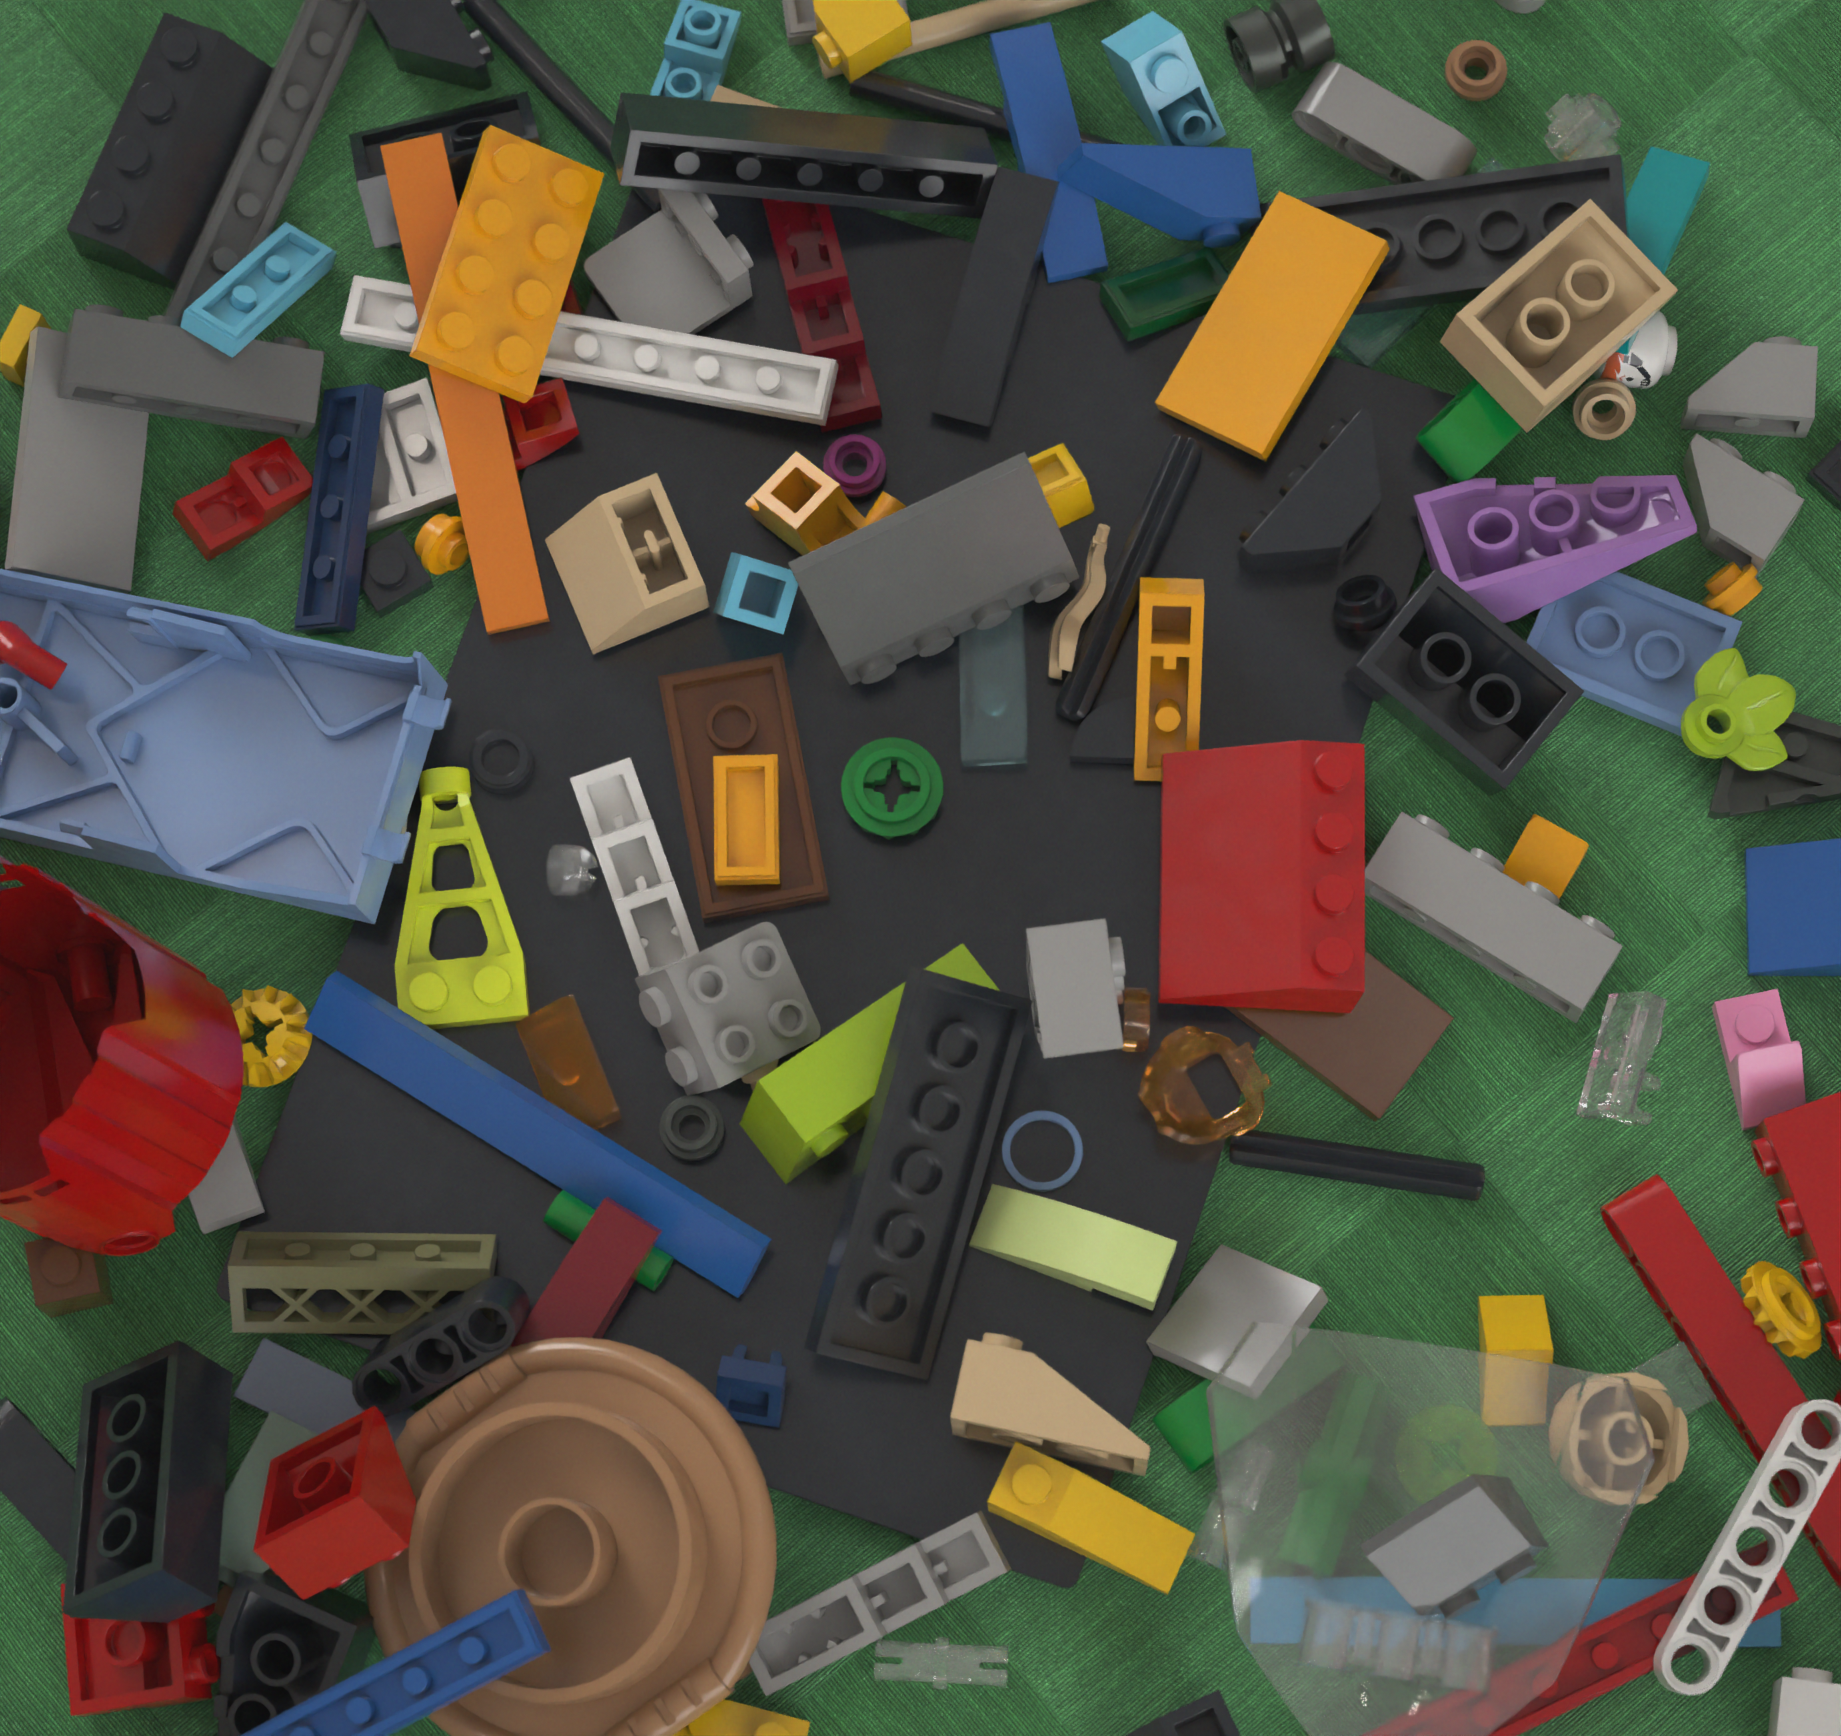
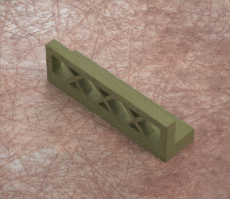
[228,1231,497,1334]

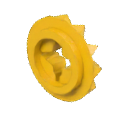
[230,985,312,1087]
[1740,1261,1822,1359]

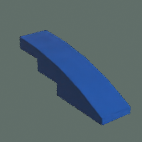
[989,22,1108,283]

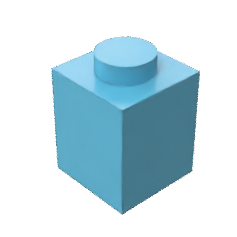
[713,552,798,634]

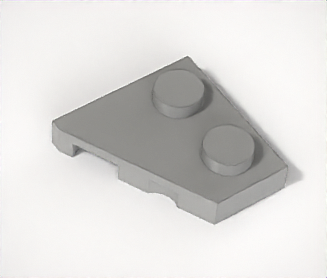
[366,378,458,535]

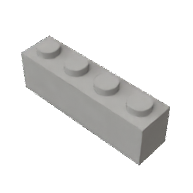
[1365,812,1623,1023]

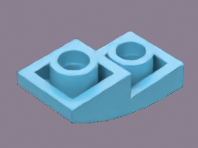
[650,0,741,101]

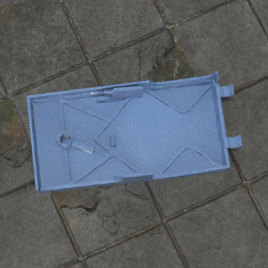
[0,569,452,924]

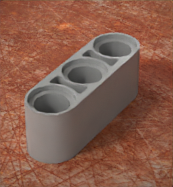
[1292,61,1477,185]

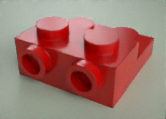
[60,1583,221,1717]

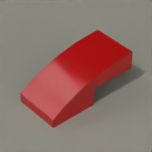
[502,377,580,471]
[172,436,313,561]

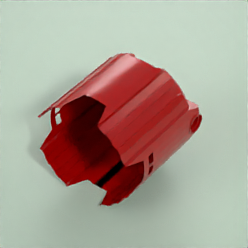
[0,856,244,1256]

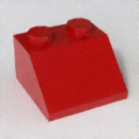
[253,1406,416,1600]

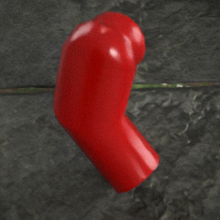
[0,621,67,691]

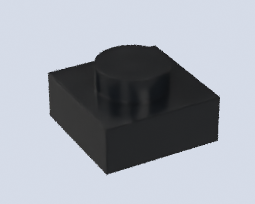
[360,529,434,619]

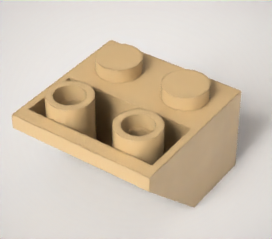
[545,473,710,654]

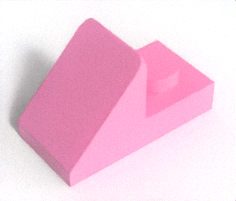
[1712,989,1806,1131]

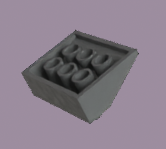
[788,452,1080,686]

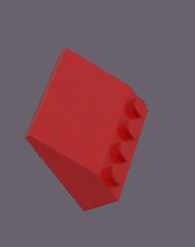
[1158,740,1365,1013]

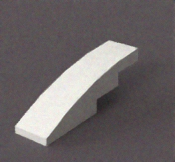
[570,757,699,976]

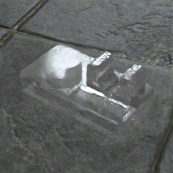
[1576,991,1667,1125]

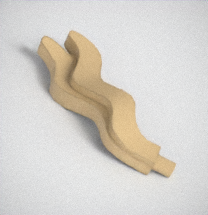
[1047,524,1110,680]

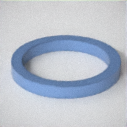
[1002,1111,1083,1192]

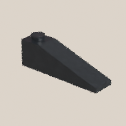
[213,1570,376,1736]

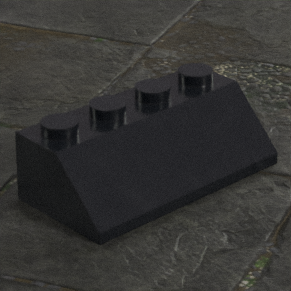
[66,12,273,290]
[63,1340,233,1623]

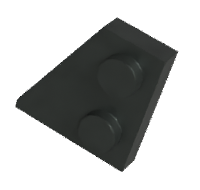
[1707,712,1841,819]

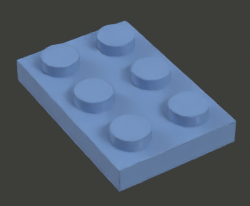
[1526,571,1742,737]

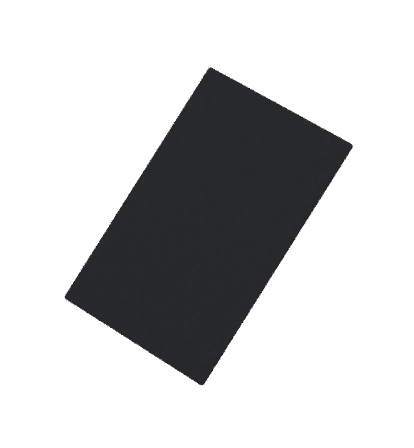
[217,188,1455,1589]

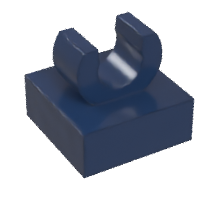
[716,1345,787,1428]

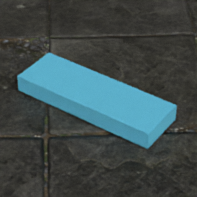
[180,222,337,358]

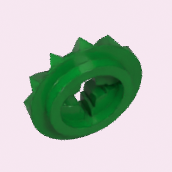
[841,738,943,840]

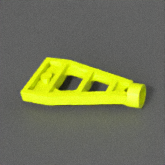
[395,767,530,1029]

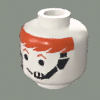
[1593,310,1677,389]

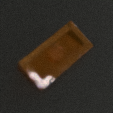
[515,993,622,1130]

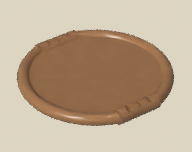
[363,1337,777,1736]

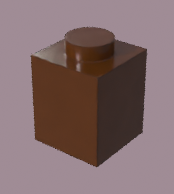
[24,1237,114,1318]

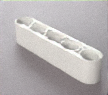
[1653,1399,1841,1695]

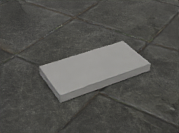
[5,326,149,594]

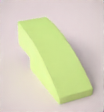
[969,1184,1177,1311]

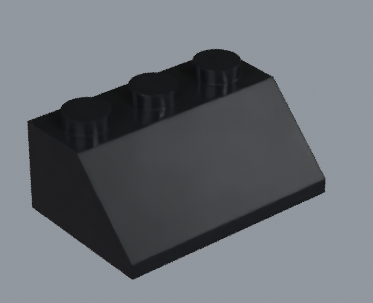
[349,91,541,249]
[1343,568,1584,796]

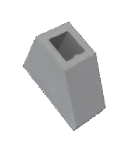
[1682,433,1805,578]

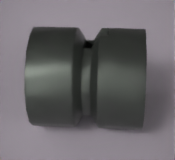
[1223,0,1335,93]

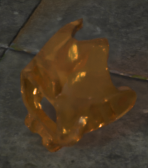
[1138,1026,1273,1144]

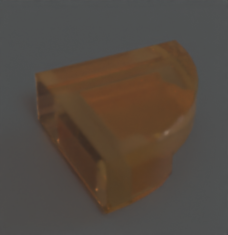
[1123,987,1150,1052]

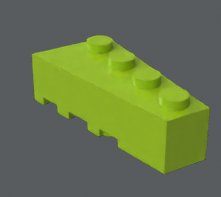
[740,943,1000,1184]

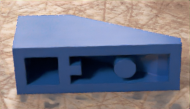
[1057,143,1261,248]

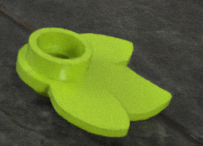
[1681,648,1796,771]

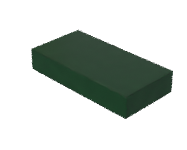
[1099,247,1229,341]

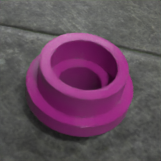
[823,434,886,497]

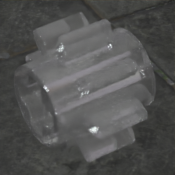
[1544,93,1621,162]

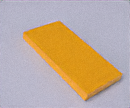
[1155,191,1390,461]

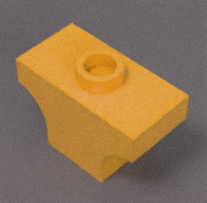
[745,451,871,556]

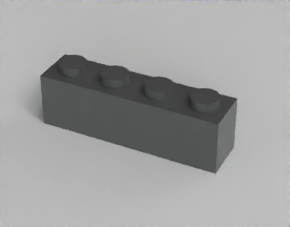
[58,305,325,439]

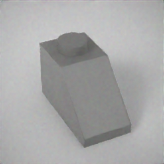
[1680,336,1818,438]

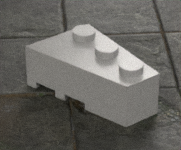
[1026,918,1125,1058]

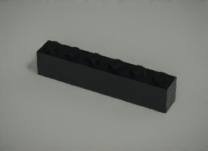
[610,92,998,219]

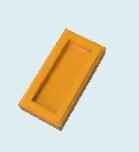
[713,754,780,886]

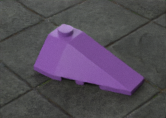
[1413,475,1697,623]

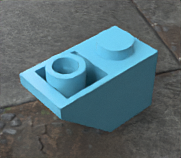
[1101,11,1226,147]

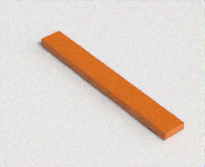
[380,133,550,635]

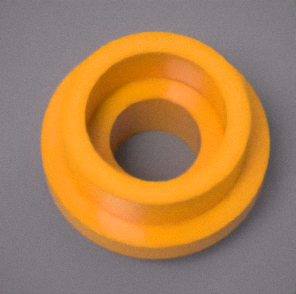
[414,513,470,575]
[1702,561,1763,617]

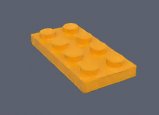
[409,125,605,404]

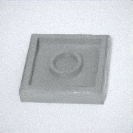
[1146,1244,1329,1399]

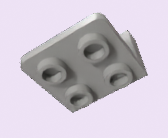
[584,189,753,335]
[634,922,821,1096]

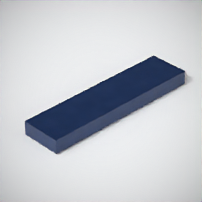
[294,384,384,636]

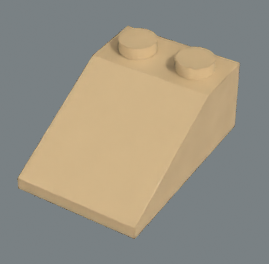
[1440,199,1678,433]
[950,1333,1151,1476]

